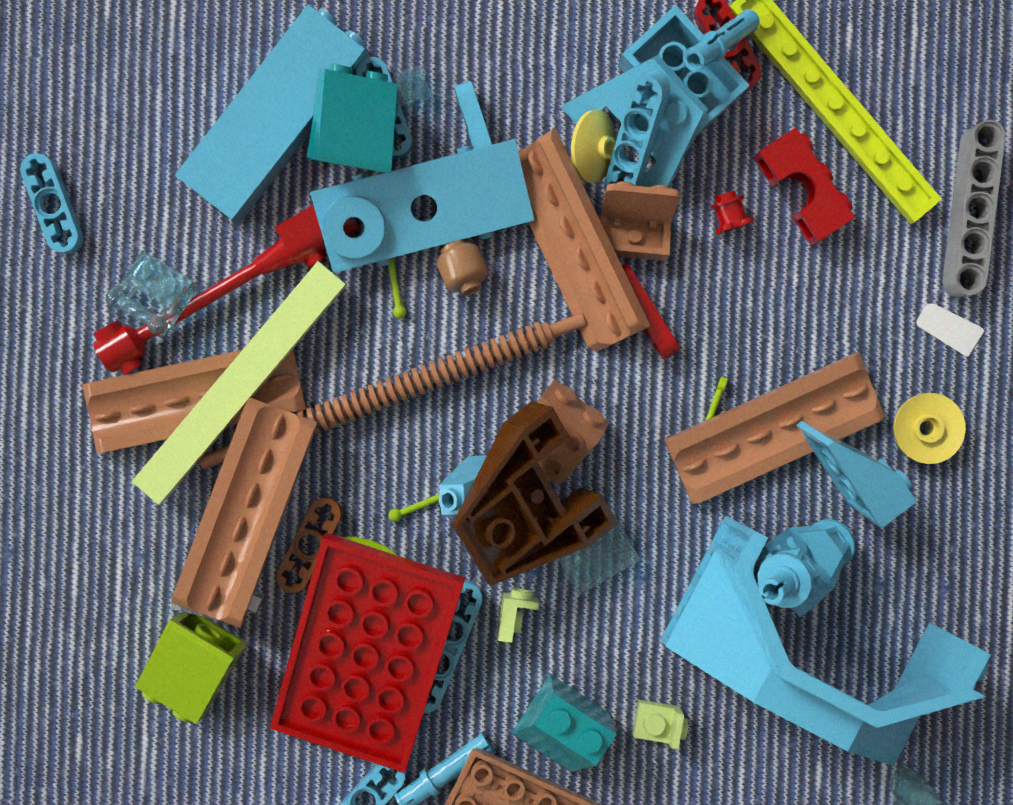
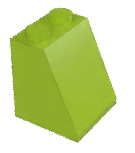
[135,608,249,724]

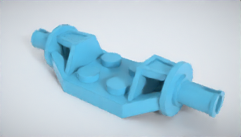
[757,519,855,617]

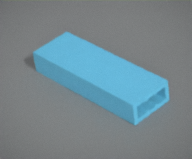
[175,4,368,224]

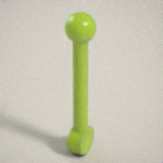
[388,257,407,319]
[705,376,728,421]
[388,494,440,522]

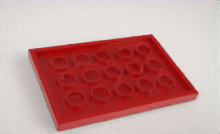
[270,533,466,773]

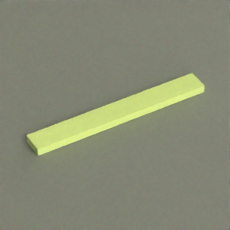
[131,261,347,505]

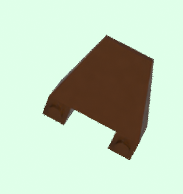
[451,401,618,586]

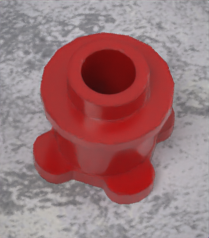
[710,191,754,235]

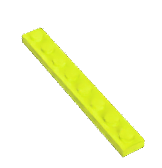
[729,0,942,224]

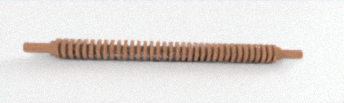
[199,313,586,469]

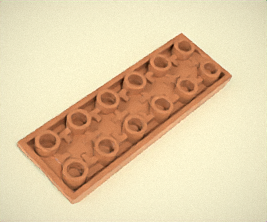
[518,128,650,352]
[82,349,306,454]
[664,352,885,504]
[172,397,318,628]
[445,748,602,805]

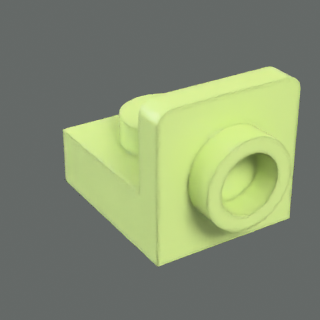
[497,588,540,643]
[632,699,688,750]

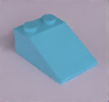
[796,421,917,529]

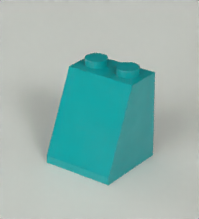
[307,64,398,174]
[512,674,617,772]

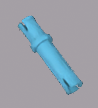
[683,9,760,72]
[394,732,495,805]

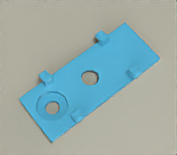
[310,139,534,273]

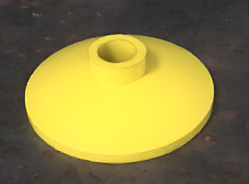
[571,110,616,183]
[893,393,966,464]

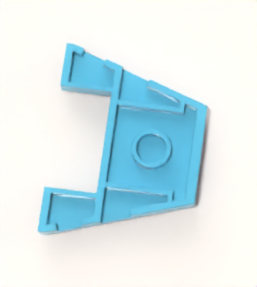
[561,55,708,187]

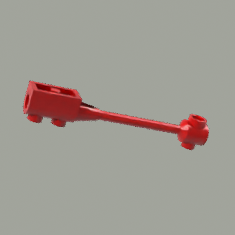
[93,205,360,375]

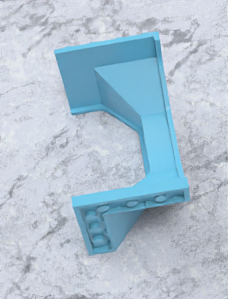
[661,515,991,766]

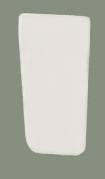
[916,304,984,356]

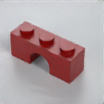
[753,127,855,245]

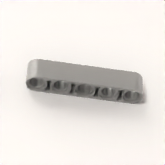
[942,120,1005,298]

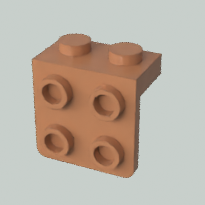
[599,181,680,261]
[537,379,610,485]

